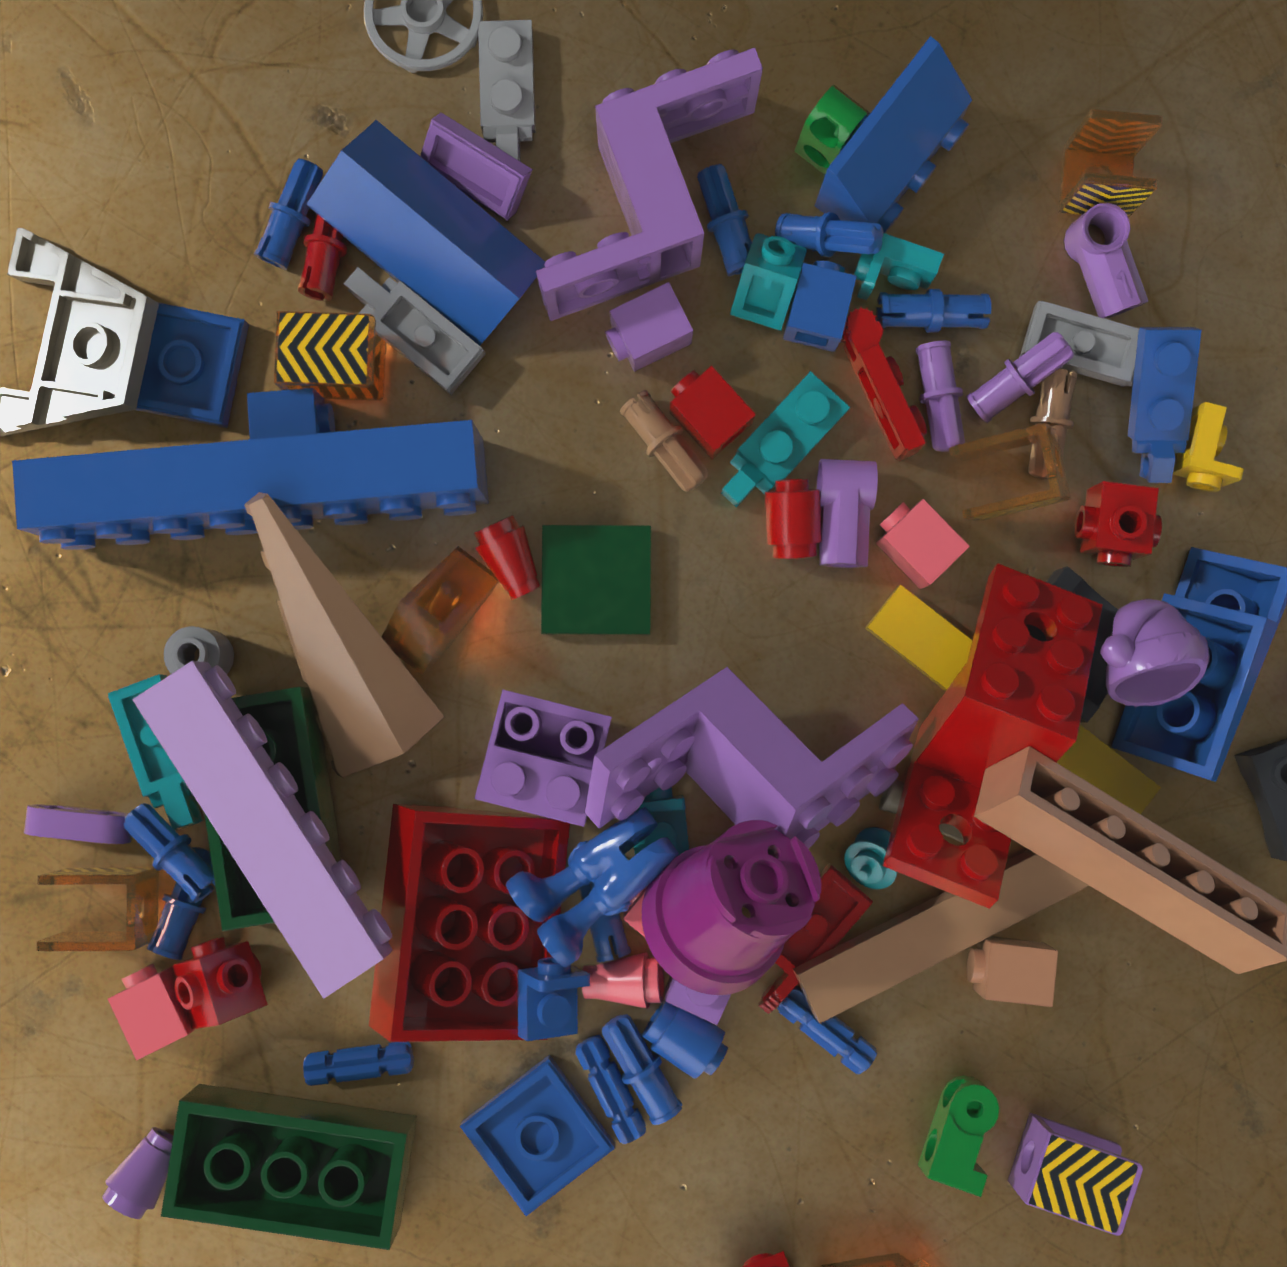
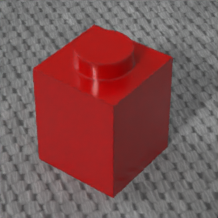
[669,365,756,460]

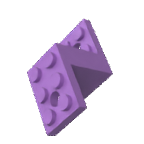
[536,48,763,321]
[585,667,919,849]

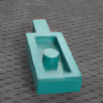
[721,371,850,508]
[108,674,203,830]

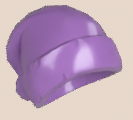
[1100,599,1209,707]

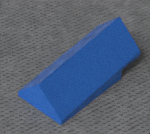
[307,120,545,346]
[1111,547,1287,782]

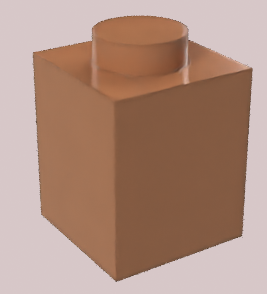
[967,936,1058,1007]

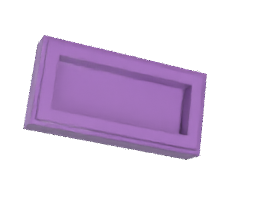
[420,112,533,220]

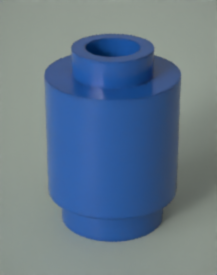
[642,999,728,1079]

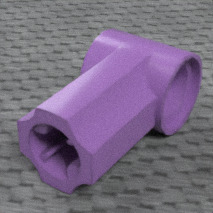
[1064,203,1148,319]
[817,459,878,568]

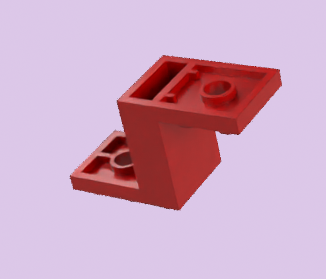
[882,563,1103,909]

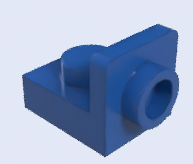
[518,957,590,1041]

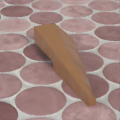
[244,492,445,778]

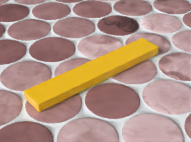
[865,585,1161,815]

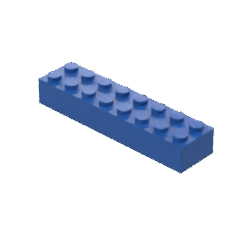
[12,420,489,550]

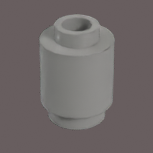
[164,626,234,674]

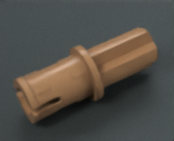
[1028,369,1078,479]
[620,390,709,492]

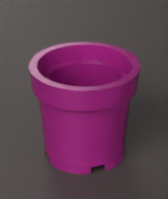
[642,820,821,995]

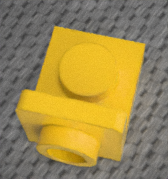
[1173,402,1244,492]

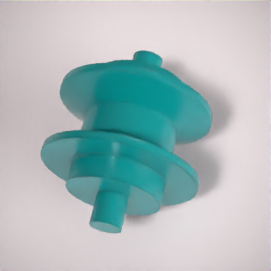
[844,827,899,889]

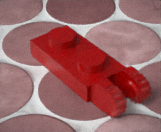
[841,307,927,462]
[742,863,873,1014]

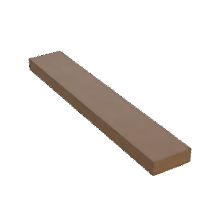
[793,849,1089,1023]

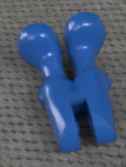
[506,807,679,967]

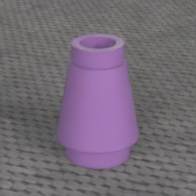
[102,1127,173,1219]

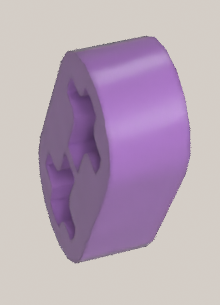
[24,804,132,844]

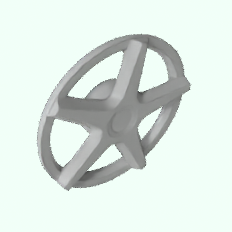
[364,0,483,73]

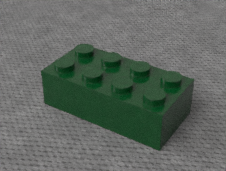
[204,686,342,931]
[161,1084,417,1250]

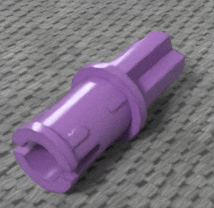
[966,332,1074,423]
[915,340,965,452]

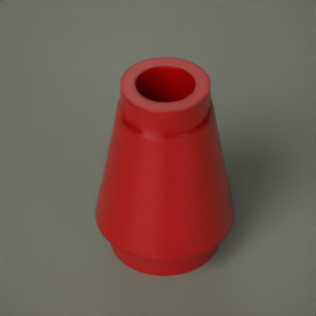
[474,515,541,600]

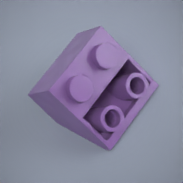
[474,689,612,827]

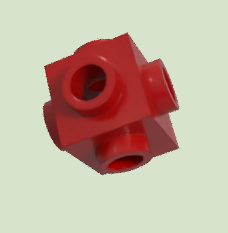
[1075,481,1162,567]
[173,936,268,1029]

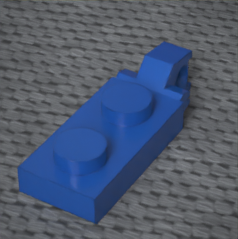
[1127,327,1202,483]

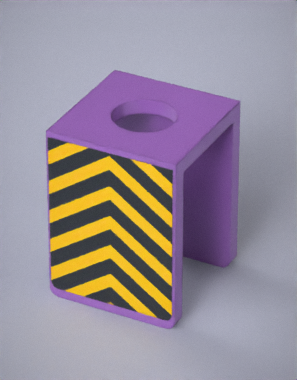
[1008,1113,1143,1236]

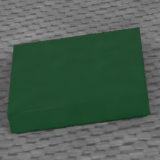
[541,525,651,635]

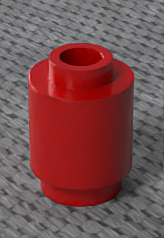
[765,479,822,559]

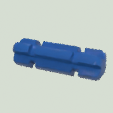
[777,986,877,1074]
[576,1035,646,1144]
[303,1042,414,1086]

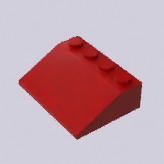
[369,804,570,1042]

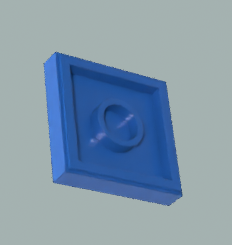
[136,303,249,428]
[460,1055,615,1216]

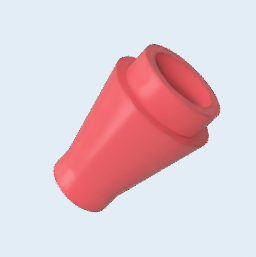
[582,952,665,1009]

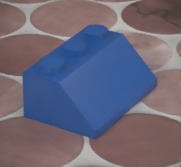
[814,36,972,234]

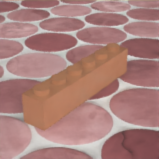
[974,746,1287,974]

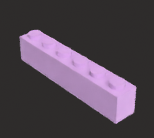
[132,661,393,999]

